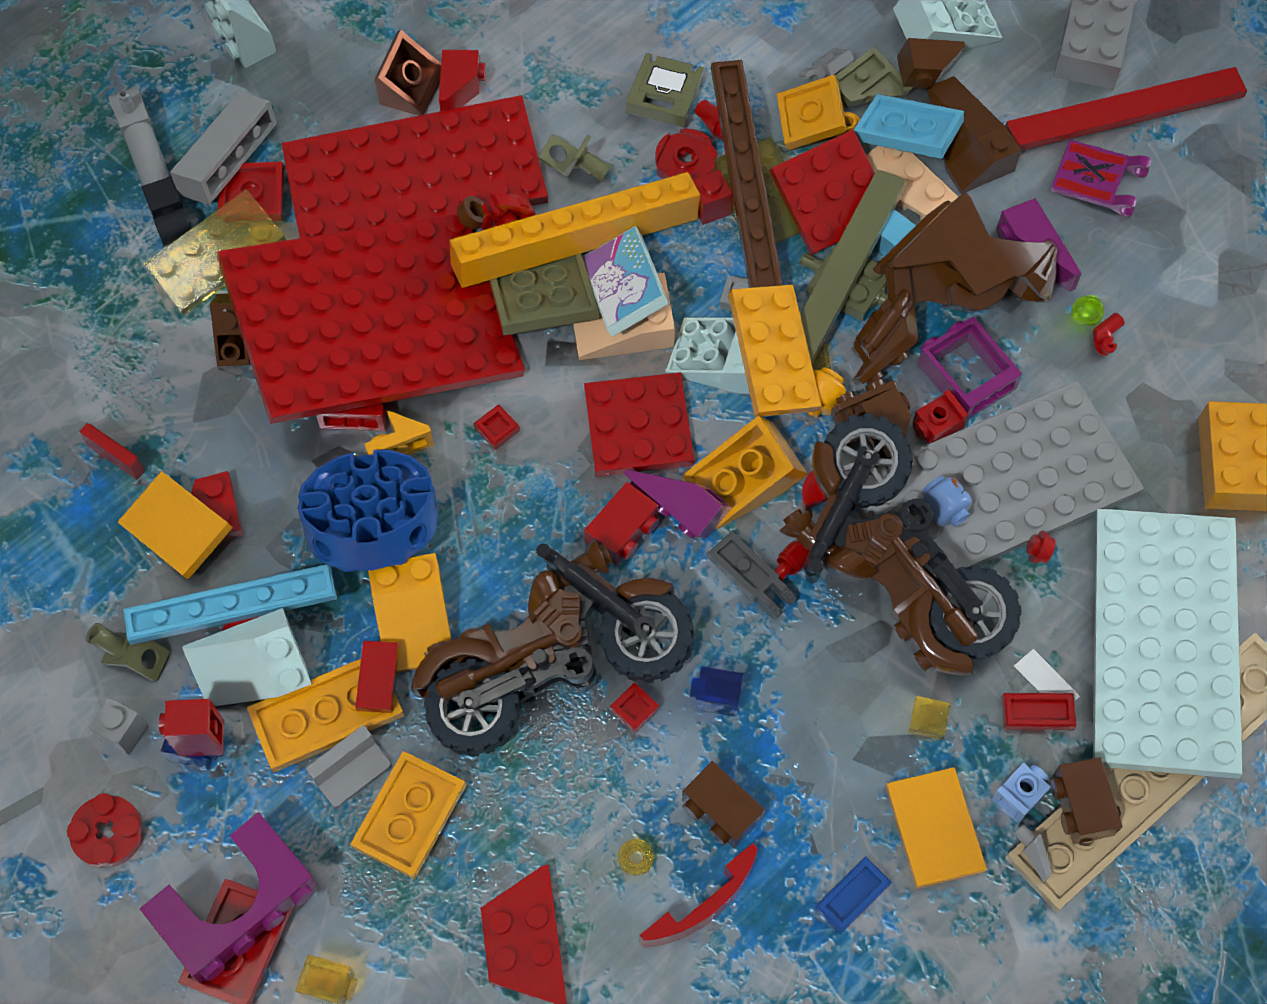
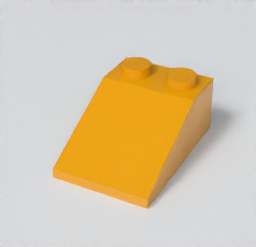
[682,415,808,529]
[368,553,452,673]

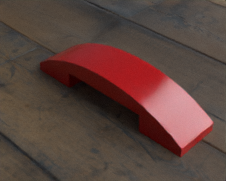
[639,843,758,948]

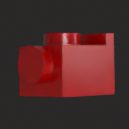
[912,389,968,444]

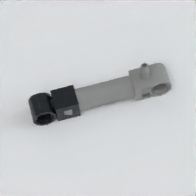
[108,86,194,247]

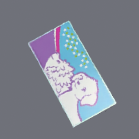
[582,225,669,336]

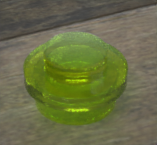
[1071,295,1105,327]

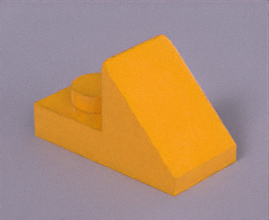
[364,411,434,455]

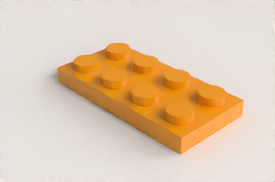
[728,285,821,417]
[247,659,405,773]

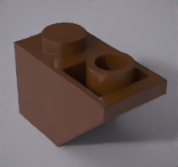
[210,293,250,367]

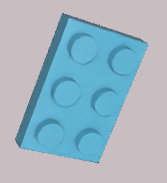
[854,94,964,159]

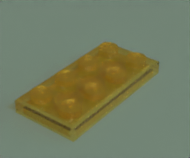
[144,189,286,315]

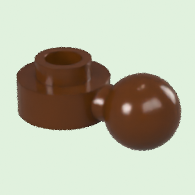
[457,196,485,230]

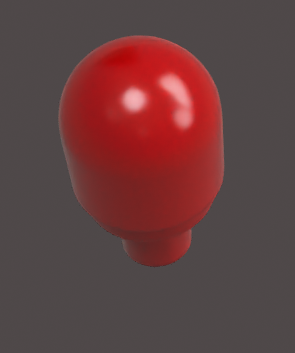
[774,540,810,581]

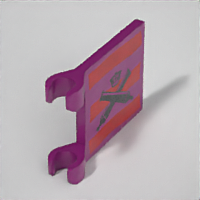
[1050,140,1151,217]

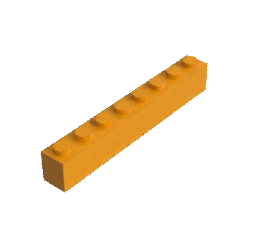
[450,172,700,288]

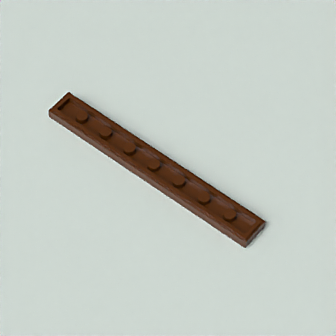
[710,60,783,288]

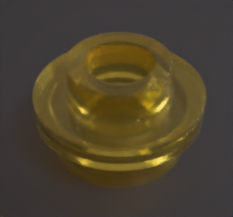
[618,839,654,876]

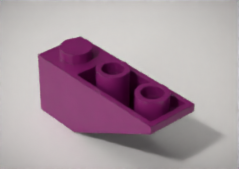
[624,470,732,539]

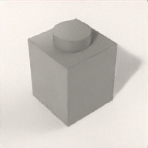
[89,697,148,755]

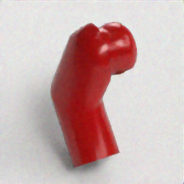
[1093,313,1125,356]

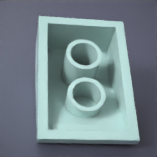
[182,608,311,706]

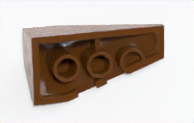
[927,76,1021,194]

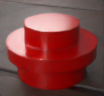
[1026,531,1055,564]

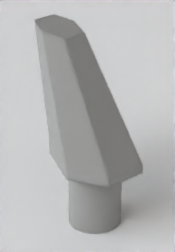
[1013,824,1052,883]

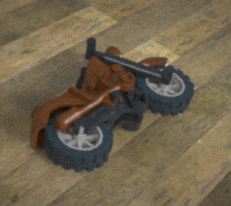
[780,413,1022,676]
[411,539,694,757]

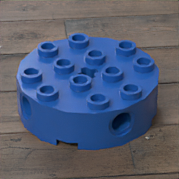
[297,450,439,572]

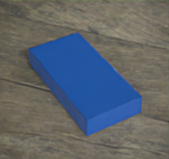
[814,856,892,935]

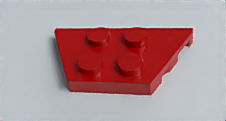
[480,864,567,1004]

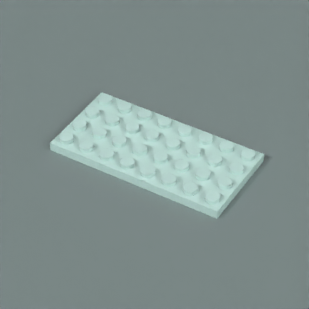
[1093,509,1242,779]

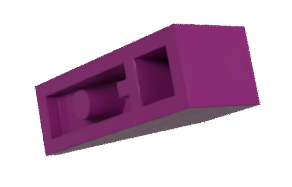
[996,198,1082,291]

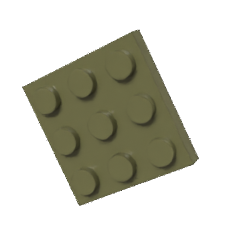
[489,253,599,335]

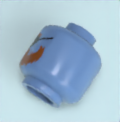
[922,476,972,527]

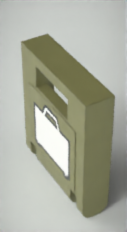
[625,53,705,127]

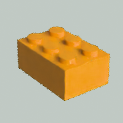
[1198,401,1267,511]

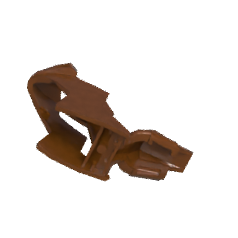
[851,192,1058,385]

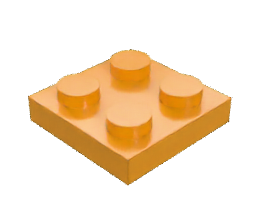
[777,74,847,150]

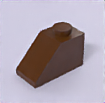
[897,38,965,89]
[854,386,911,459]

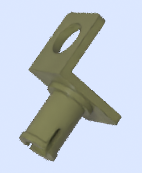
[538,134,611,182]
[86,623,170,681]

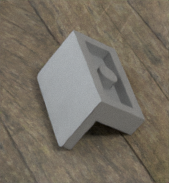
[305,725,391,809]

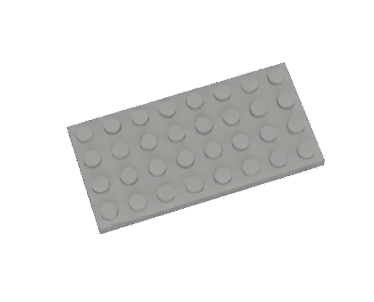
[855,380,1145,569]

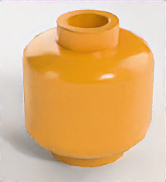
[806,367,846,418]

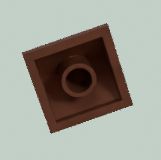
[375,30,441,116]

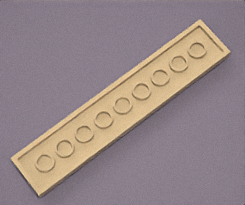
[1005,632,1267,913]

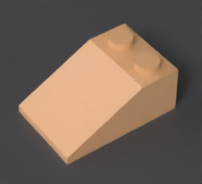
[573,273,675,360]

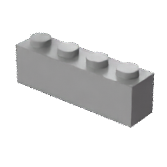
[170,92,277,205]

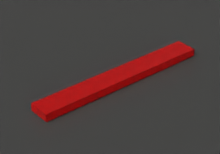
[1005,67,1247,151]

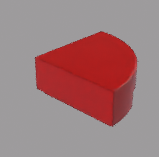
[801,470,828,511]

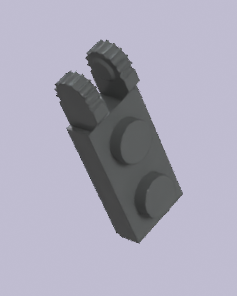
[707,531,797,620]

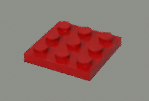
[769,130,875,255]
[584,372,694,477]

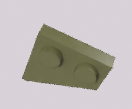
[835,46,913,107]

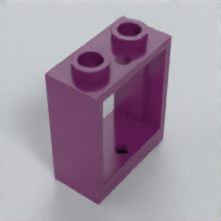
[918,316,1022,421]

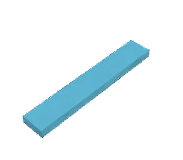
[123,564,337,645]

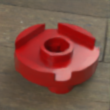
[655,128,717,179]
[66,793,143,868]

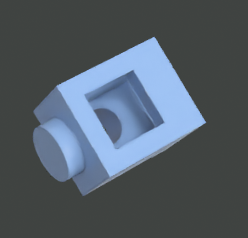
[991,763,1051,824]

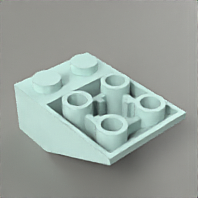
[204,0,276,68]
[893,0,1003,50]
[666,318,750,394]

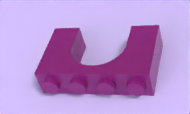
[139,812,318,983]

